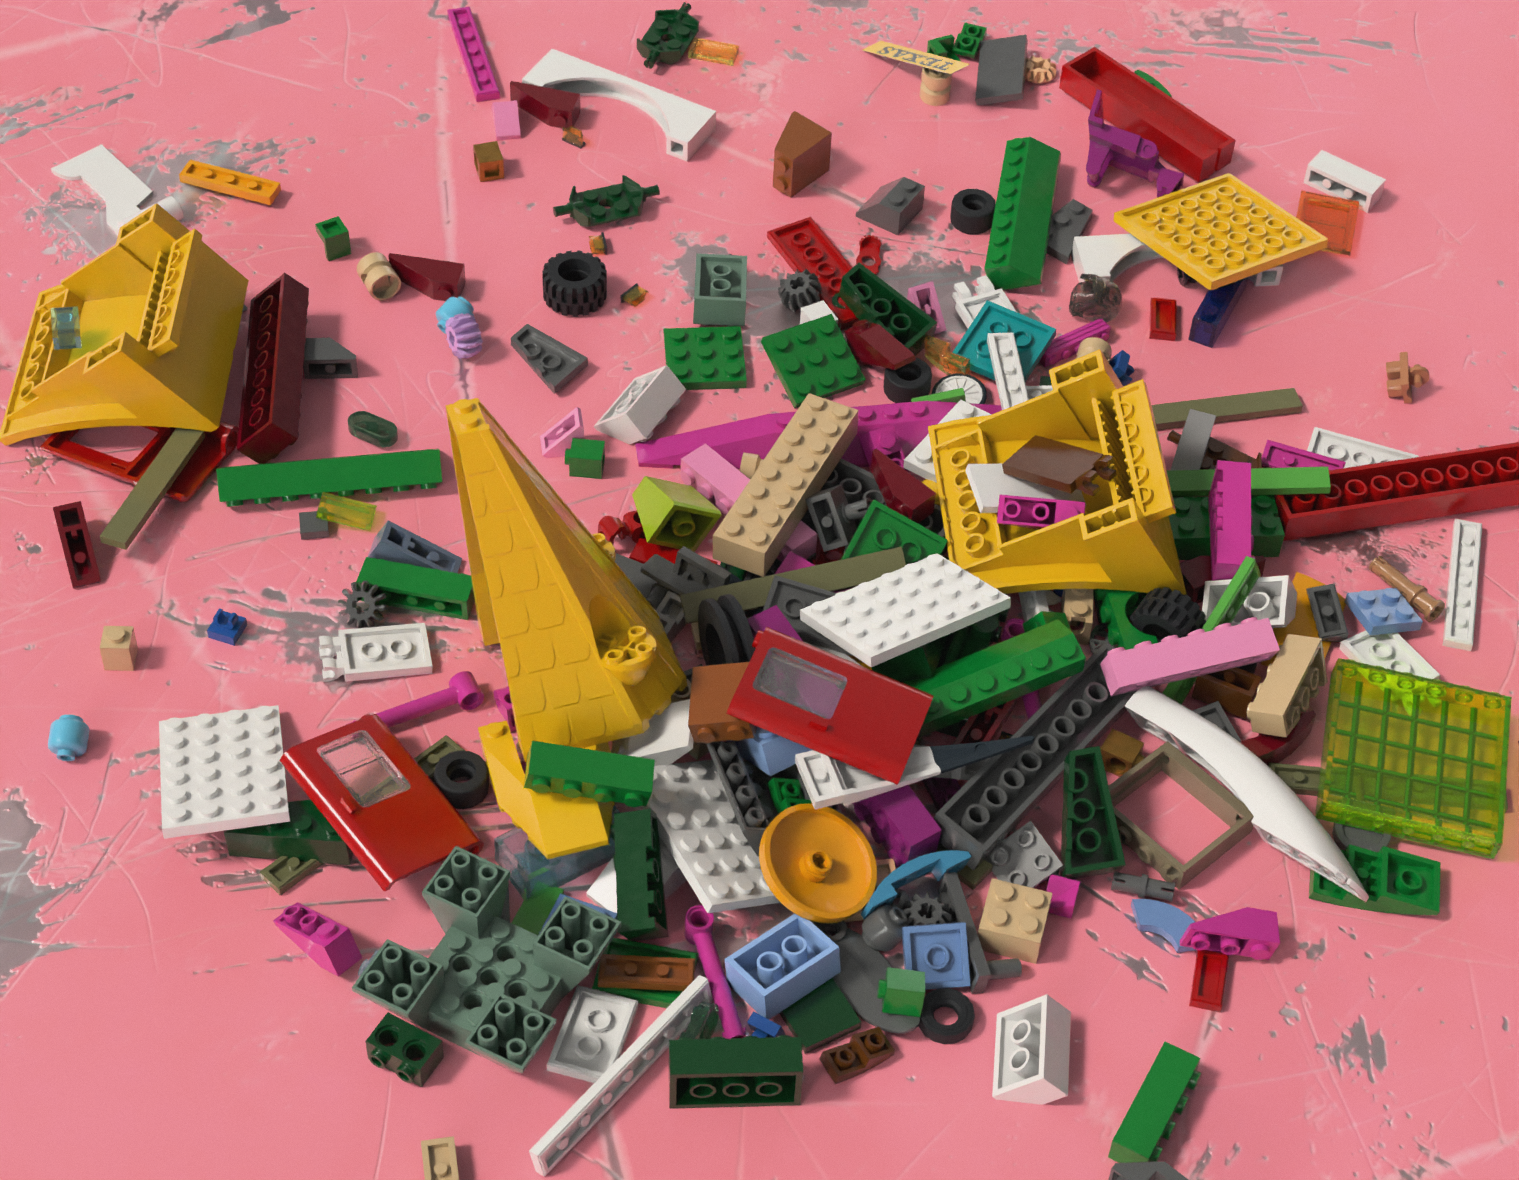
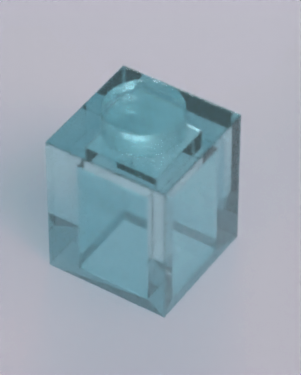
[50,306,82,350]

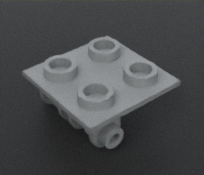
[985,820,1064,888]

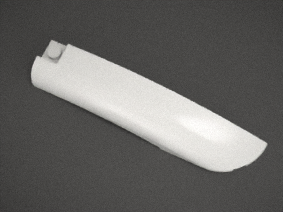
[1125,686,1369,902]

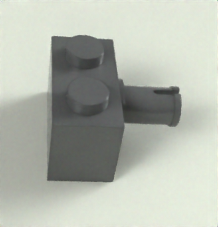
[805,484,872,552]

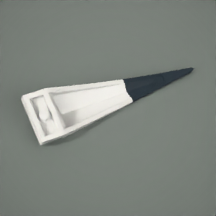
[795,736,1035,809]

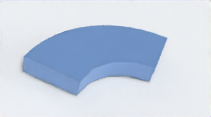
[1131,899,1196,953]

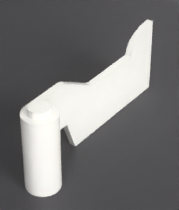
[51,144,183,235]

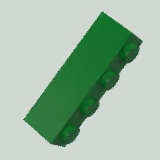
[356,557,475,620]
[524,741,655,807]
[1108,1041,1202,1163]

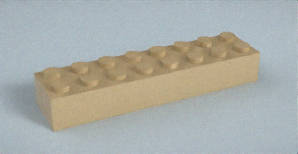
[713,393,858,577]

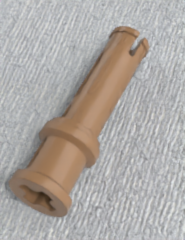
[1369,556,1445,622]

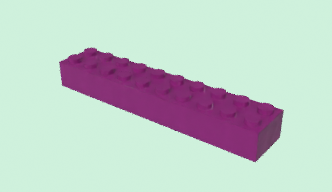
[747,605,942,868]

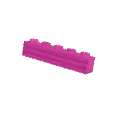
[1039,318,1111,368]

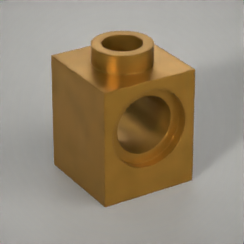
[473,141,504,182]
[1100,728,1146,777]

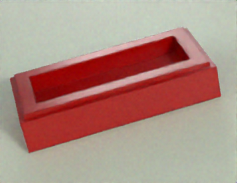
[1149,297,1176,341]
[1189,950,1229,1012]

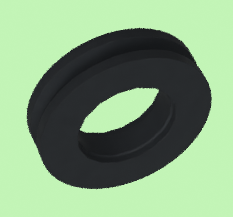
[698,594,761,687]

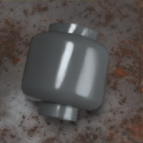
[862,905,908,952]

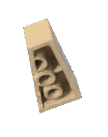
[1247,634,1328,738]

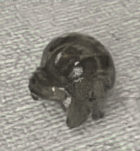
[1069,274,1122,323]

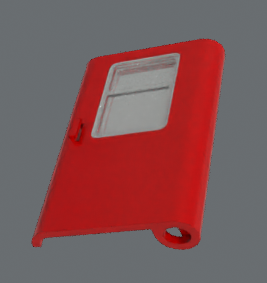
[726,627,934,785]
[280,714,484,892]

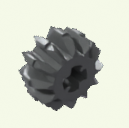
[778,269,822,313]
[338,580,388,628]
[902,892,952,926]

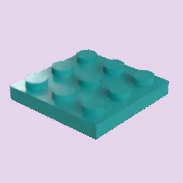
[950,300,1056,382]

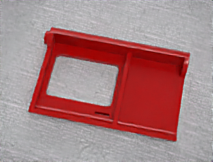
[40,421,239,503]

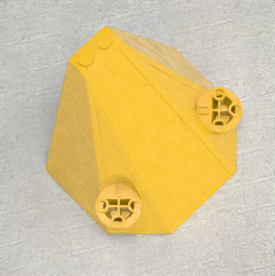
[445,398,687,762]

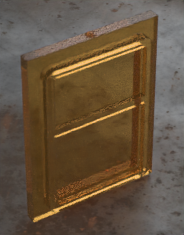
[1296,190,1360,256]

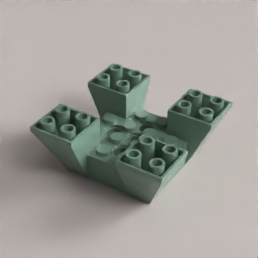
[352,846,621,1074]

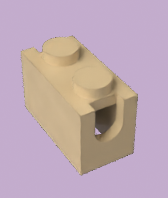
[1061,589,1094,645]

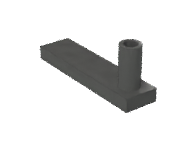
[938,872,1022,994]

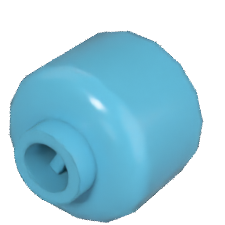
[436,296,474,334]
[48,714,90,761]

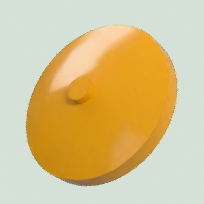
[759,803,877,923]

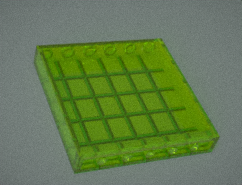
[1315,658,1512,859]

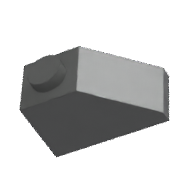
[303,338,358,379]

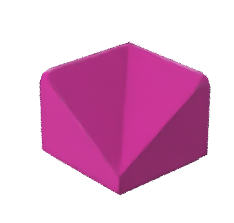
[1046,875,1080,919]

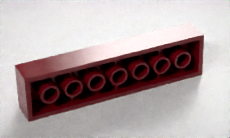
[237,273,309,464]

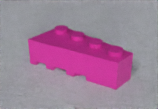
[1208,460,1255,581]

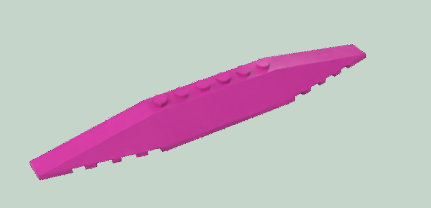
[635,401,1002,469]

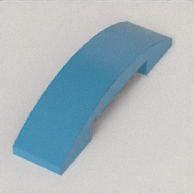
[861,850,972,919]

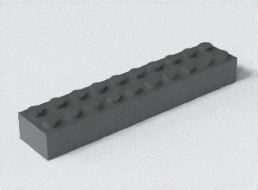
[933,642,1137,871]

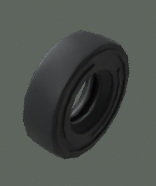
[919,988,975,1044]

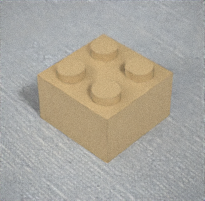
[978,878,1053,964]

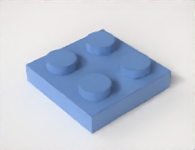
[1345,588,1423,635]
[902,922,970,990]

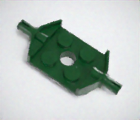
[637,2,699,69]
[553,175,660,227]

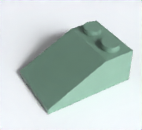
[693,253,747,326]

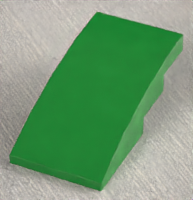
[1309,844,1441,915]

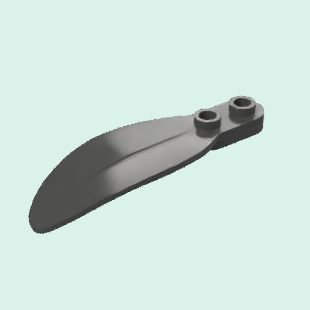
[811,921,920,1034]

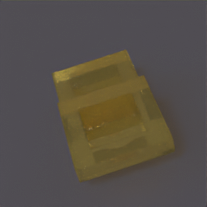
[925,335,970,375]

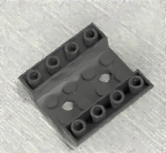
[706,741,841,856]

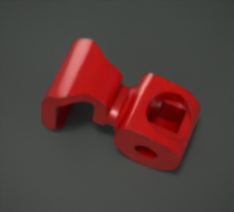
[598,510,646,546]

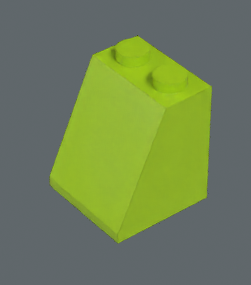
[632,476,721,552]

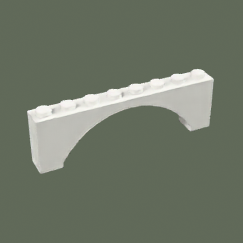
[522,48,716,162]
[1071,234,1284,296]

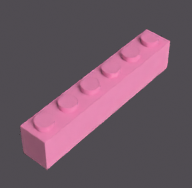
[680,444,817,562]
[1100,617,1280,696]

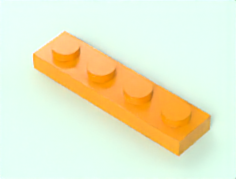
[179,159,281,205]

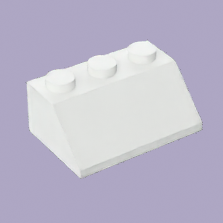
[593,365,686,444]
[1202,575,1297,628]
[992,994,1071,1105]

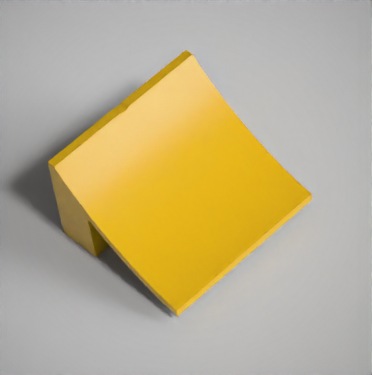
[0,203,249,446]
[928,350,1186,595]

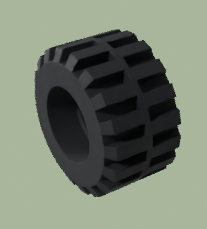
[542,250,607,317]
[1129,587,1206,643]

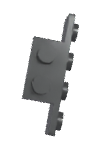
[640,546,748,615]

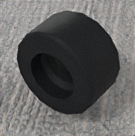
[950,189,996,234]
[883,358,932,403]
[434,750,489,809]

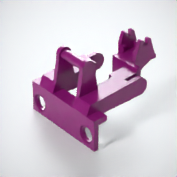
[1086,90,1184,198]

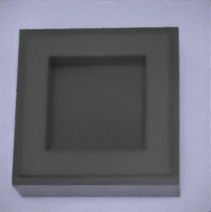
[299,510,329,540]

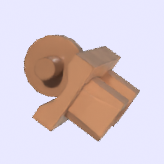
[1386,352,1430,404]

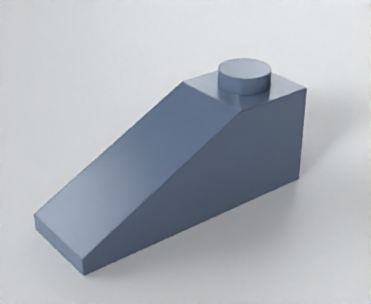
[368,520,463,573]

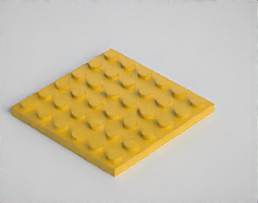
[1113,173,1328,291]

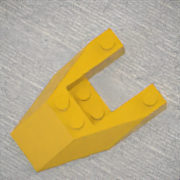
[478,720,615,859]

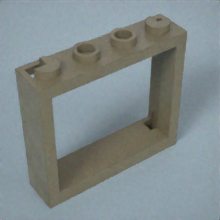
[1109,741,1254,890]

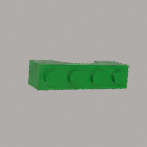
[1093,589,1158,650]

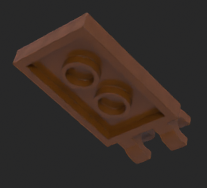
[1002,435,1117,496]

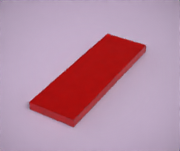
[767,217,859,330]

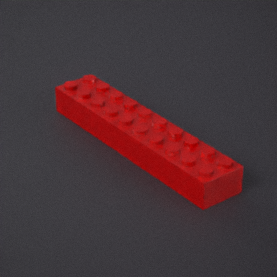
[1274,442,1519,541]

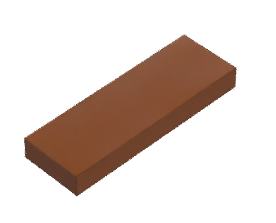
[598,954,695,991]

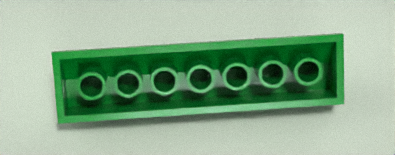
[984,137,1061,290]
[216,448,442,507]
[902,619,1086,738]

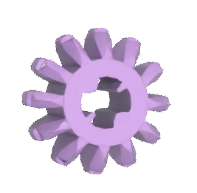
[445,313,483,359]

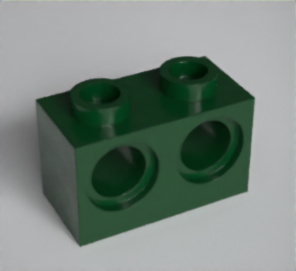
[365,1012,444,1087]

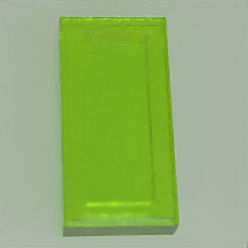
[316,492,377,531]

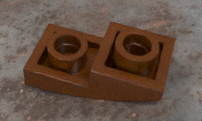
[819,1027,895,1084]

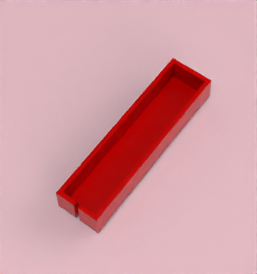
[1059,47,1236,182]

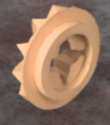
[1025,55,1057,83]

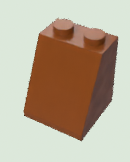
[773,111,832,198]
[688,662,762,743]

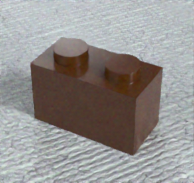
[1191,667,1262,719]

